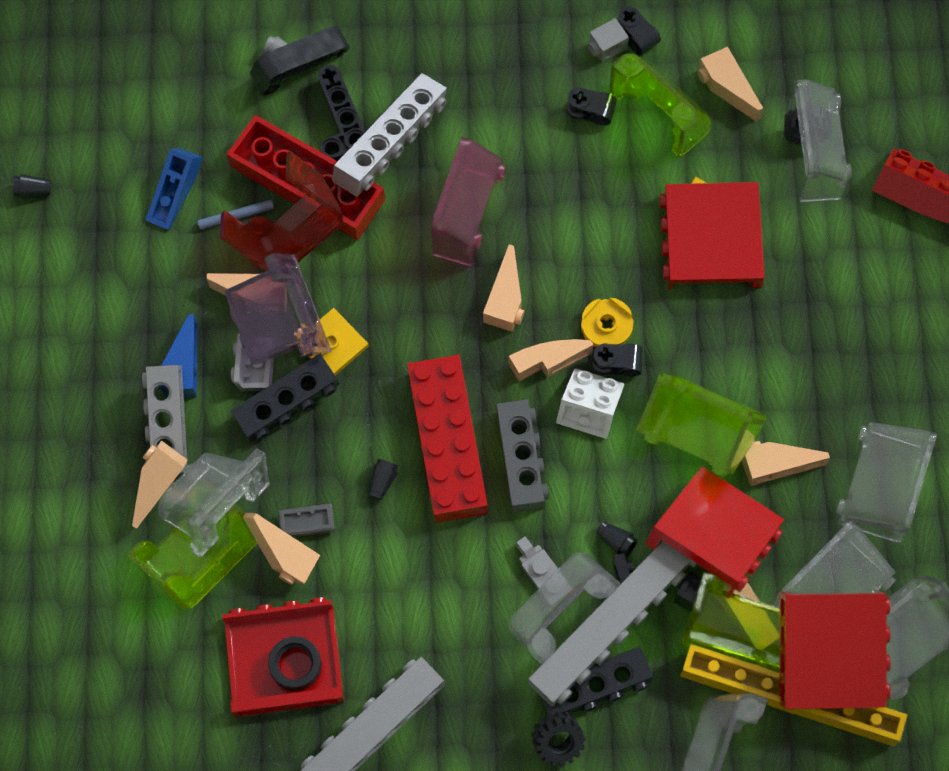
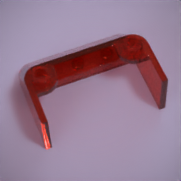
[219,151,343,274]

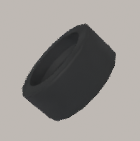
[268,636,322,691]

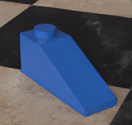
[145,148,203,230]
[158,314,198,398]

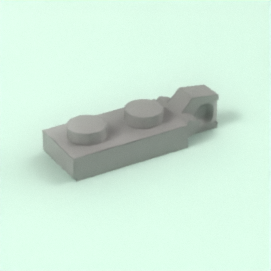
[516,537,575,610]

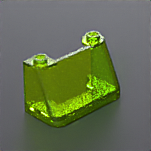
[609,53,711,158]
[636,372,768,477]
[126,478,257,609]

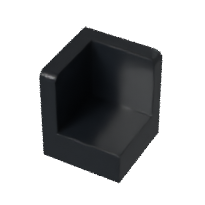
[674,571,714,616]

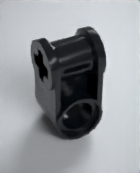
[618,6,661,56]
[567,87,617,126]
[591,343,643,377]

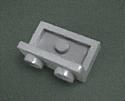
[231,334,275,391]

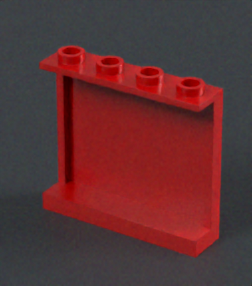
[660,182,765,290]
[645,466,784,599]
[779,591,891,709]
[222,598,344,717]

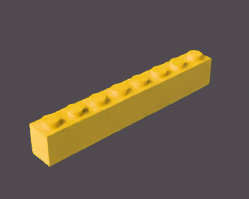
[680,644,907,747]

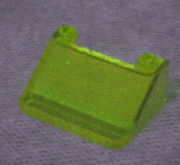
[681,573,779,673]

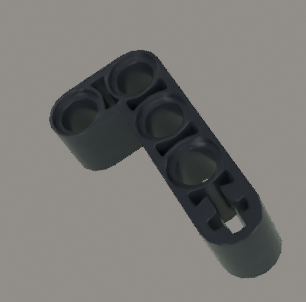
[249,25,350,96]
[318,65,365,162]

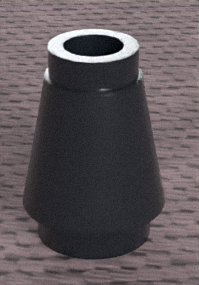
[14,174,51,199]
[367,459,398,500]
[596,521,638,557]

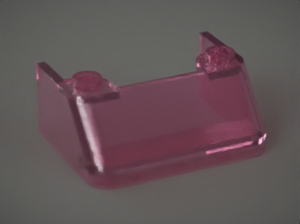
[431,137,506,266]

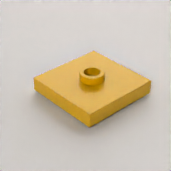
[295,308,369,375]

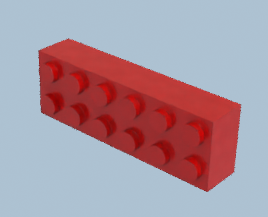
[227,115,385,241]
[407,354,488,523]

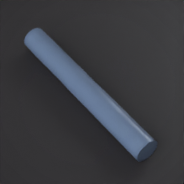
[197,199,274,230]

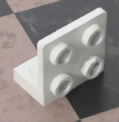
[556,369,624,439]

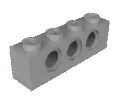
[142,365,188,473]

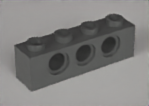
[497,399,549,513]

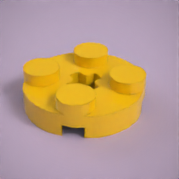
[581,298,633,351]

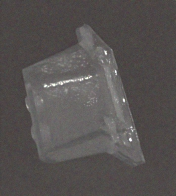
[158,448,269,557]

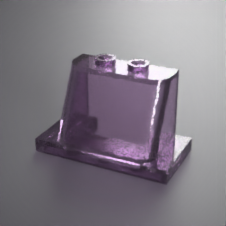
[224,253,332,364]

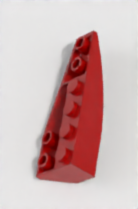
[872,149,949,224]

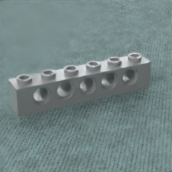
[332,73,447,197]

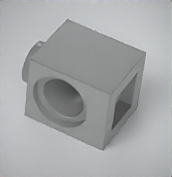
[588,18,629,63]

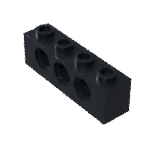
[231,353,340,442]
[539,646,653,717]

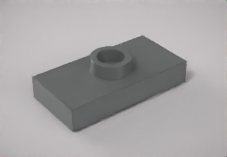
[278,503,335,537]

